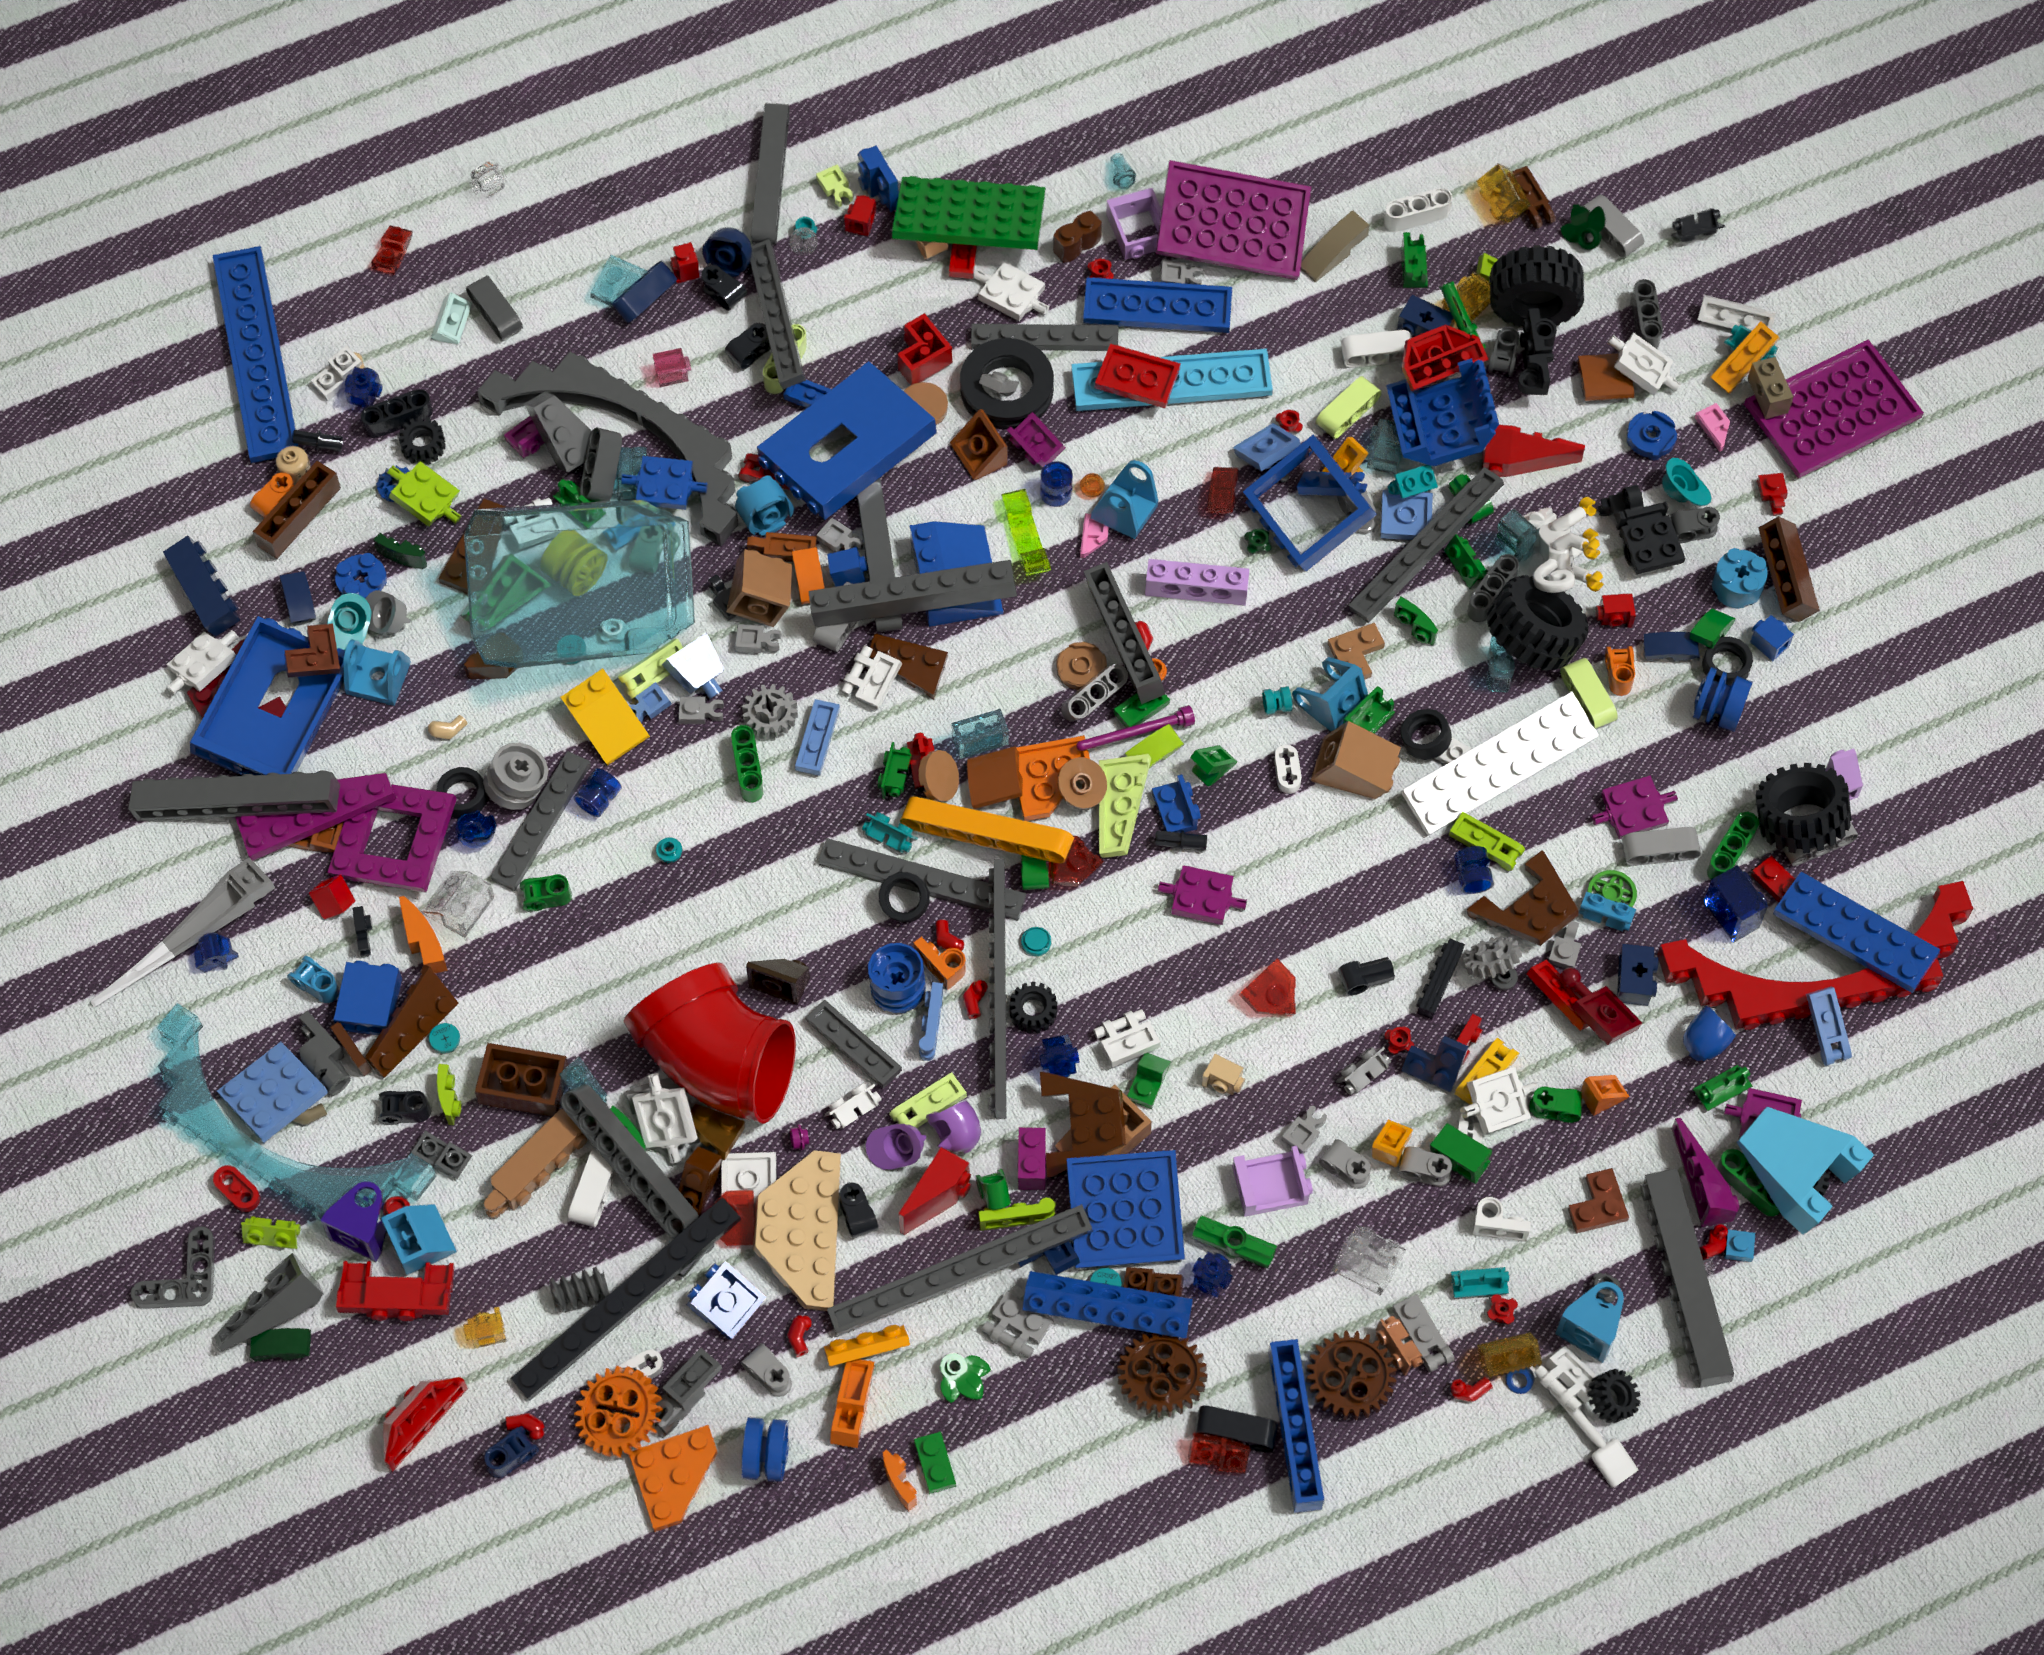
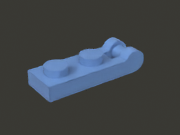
[919,982,943,1061]
[1806,987,1852,1066]

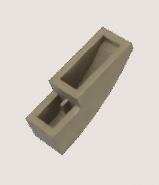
[1301,210,1370,282]

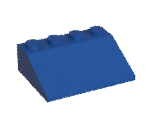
[910,521,1003,627]

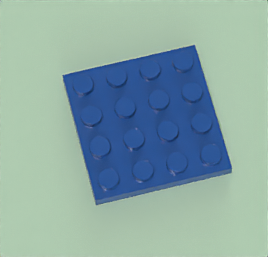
[1066,1150,1185,1269]

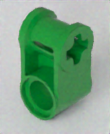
[1021,855,1049,890]
[520,874,572,912]
[1529,1086,1582,1123]
[975,1169,1011,1210]

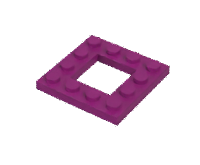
[327,784,457,893]

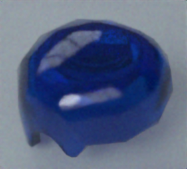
[454,810,497,848]

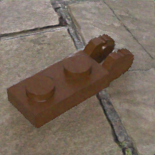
[1504,166,1556,229]

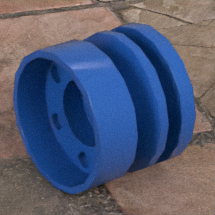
[1693,667,1753,732]
[868,943,926,1013]

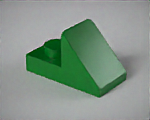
[1190,745,1238,786]
[1127,1053,1171,1109]

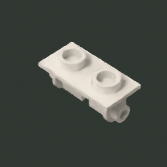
[825,1083,881,1129]

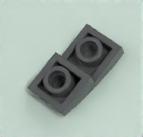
[410,1130,472,1179]

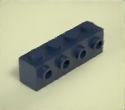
[163,535,240,637]

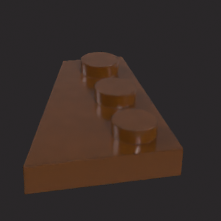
[869,634,948,700]

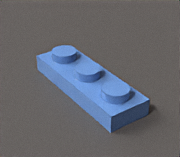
[795,699,840,776]

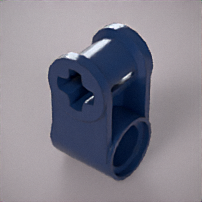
[485,1427,540,1478]

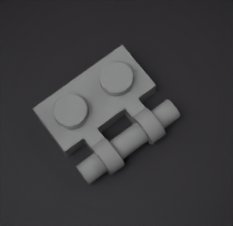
[982,1292,1053,1358]

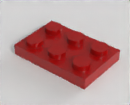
[1095,343,1181,408]

